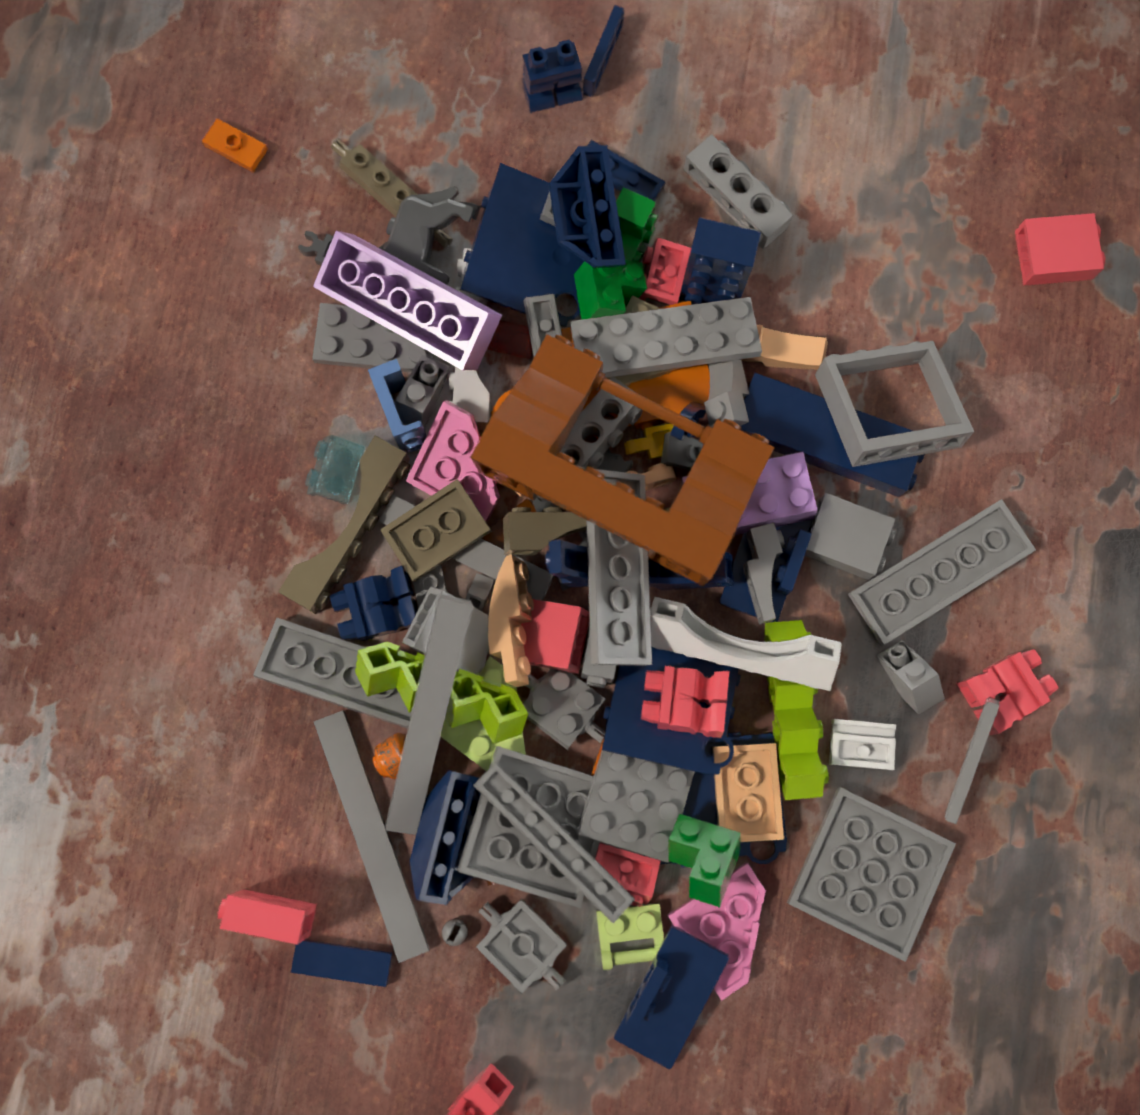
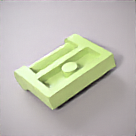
[596,903,664,970]

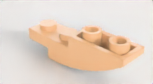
[488,554,534,687]

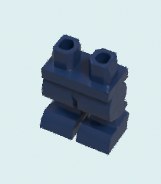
[522,40,583,113]
[330,565,418,641]

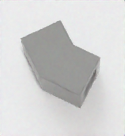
[466,573,495,611]

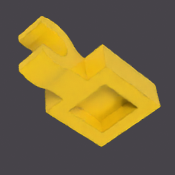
[624,423,674,459]

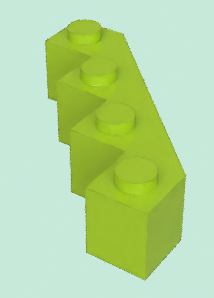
[764,620,829,800]
[355,641,528,744]

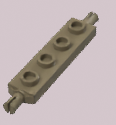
[331,139,453,248]

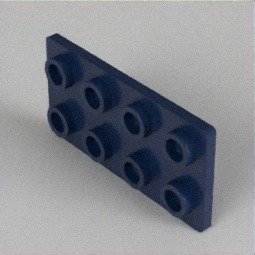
[719,519,813,622]
[614,925,729,1069]

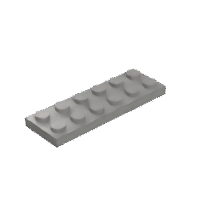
[571,297,762,378]
[587,469,652,666]
[848,499,1036,646]
[253,618,411,729]

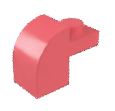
[447,1063,514,1115]

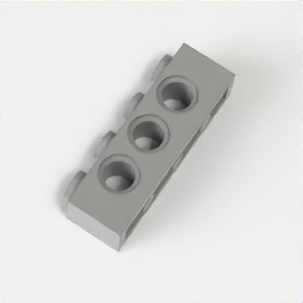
[684,134,793,249]
[560,377,643,471]

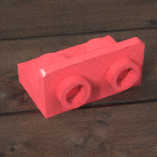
[639,238,691,305]
[595,843,661,907]

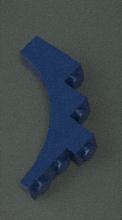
[545,540,734,591]

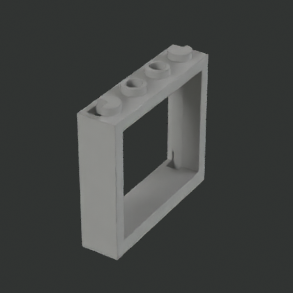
[815,341,974,467]

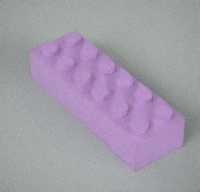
[313,231,502,370]

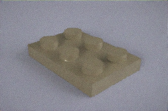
[380,479,492,582]

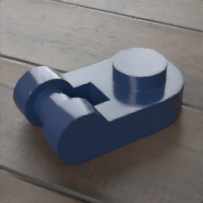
[671,402,706,441]

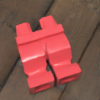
[956,649,1058,735]
[641,666,729,738]

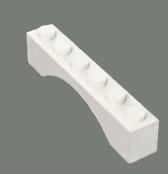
[448,248,491,430]
[650,597,842,691]

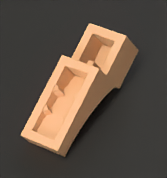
[741,325,828,370]

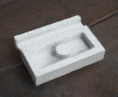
[829,719,896,770]

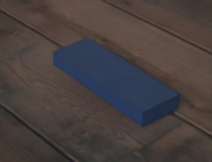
[583,5,625,97]
[587,140,666,201]
[291,939,393,987]

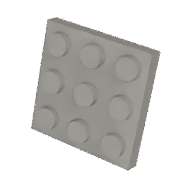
[576,750,694,863]

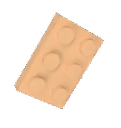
[712,743,784,842]

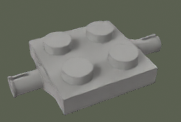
[523,669,606,750]
[476,898,567,993]

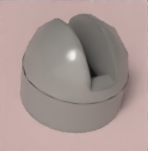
[442,919,468,946]

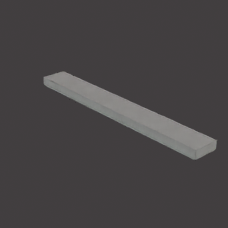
[385,594,472,835]
[314,710,430,963]

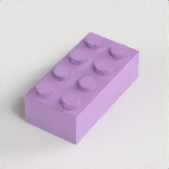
[682,452,818,536]

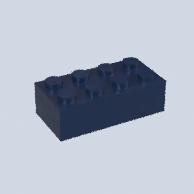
[679,217,761,305]

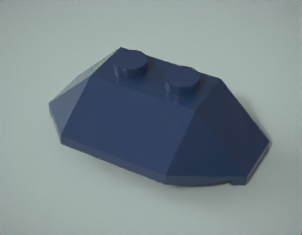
[549,145,626,268]
[410,770,481,905]

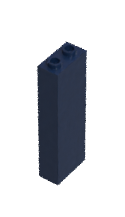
[740,373,925,497]

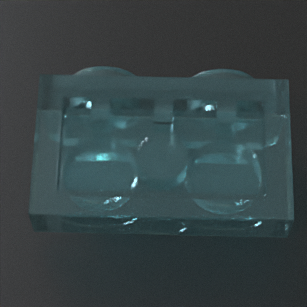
[305,434,365,504]

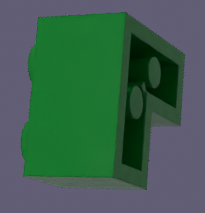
[616,187,658,262]
[574,260,647,320]
[669,814,741,908]

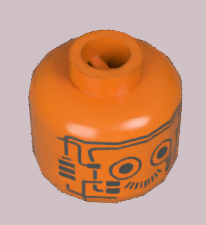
[373,732,406,780]

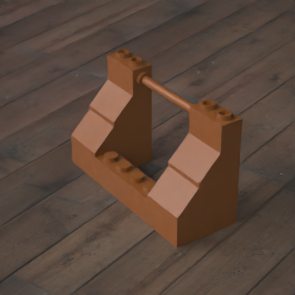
[470,334,774,586]

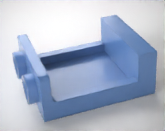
[368,359,427,452]

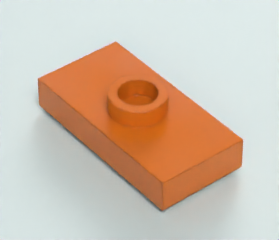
[202,118,268,172]

